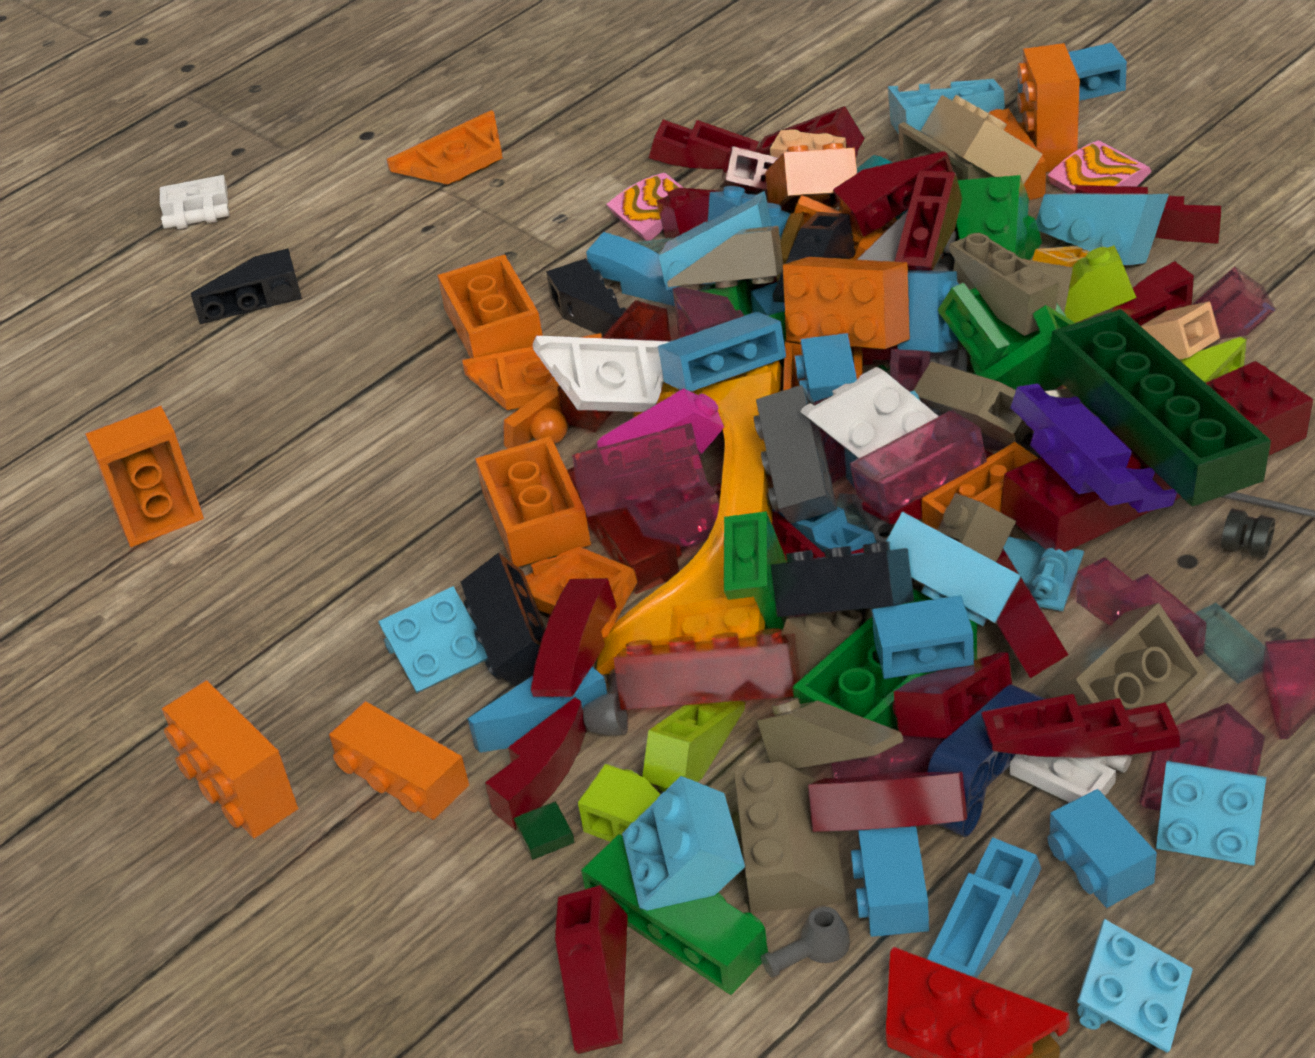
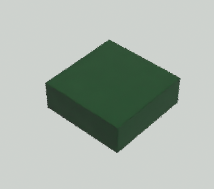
[514,801,575,860]

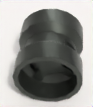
[1221,508,1276,559]

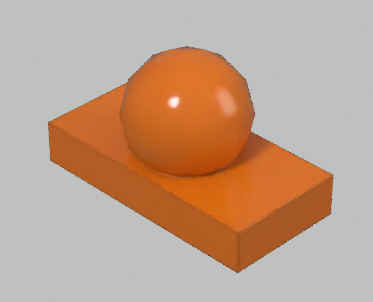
[504,382,568,449]

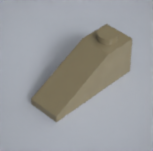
[757,697,904,769]

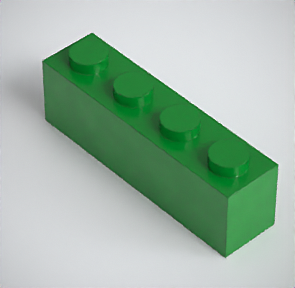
[581,834,768,995]

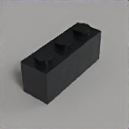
[771,541,914,617]
[460,553,546,687]

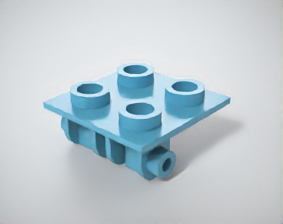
[1003,537,1084,611]
[378,586,487,693]
[1156,761,1266,866]
[1077,919,1193,1053]

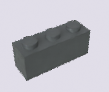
[754,385,837,524]

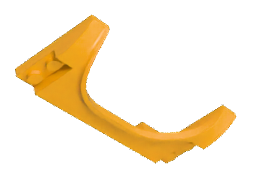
[596,360,783,675]

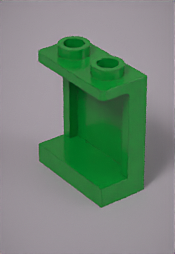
[937,283,1066,371]
[970,305,1075,391]
[724,511,789,641]

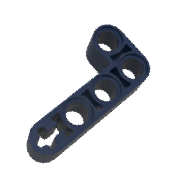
[928,684,1045,837]

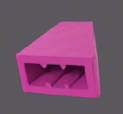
[597,389,724,494]

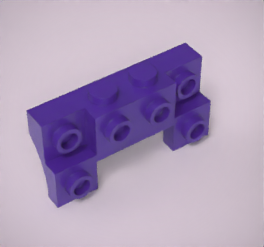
[1011,383,1177,513]

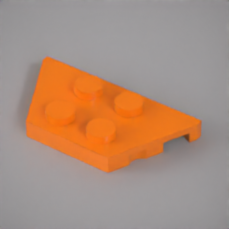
[387,110,503,184]
[462,333,602,410]
[525,546,637,639]

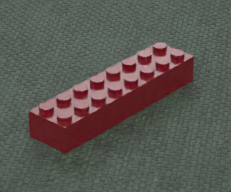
[1001,361,1314,553]

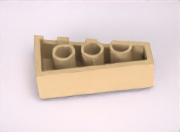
[921,95,1042,184]

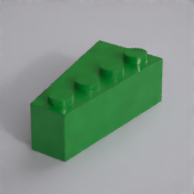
[956,175,1029,259]

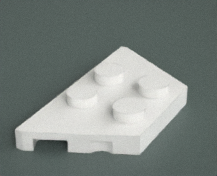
[532,335,668,412]
[800,367,939,484]

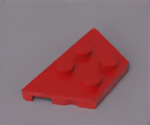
[886,947,1070,1058]

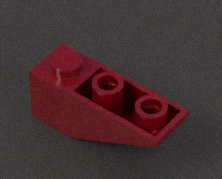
[833,151,953,238]
[555,885,628,1054]

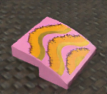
[1047,140,1151,193]
[606,173,684,243]

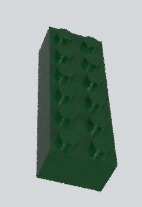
[1048,309,1271,507]

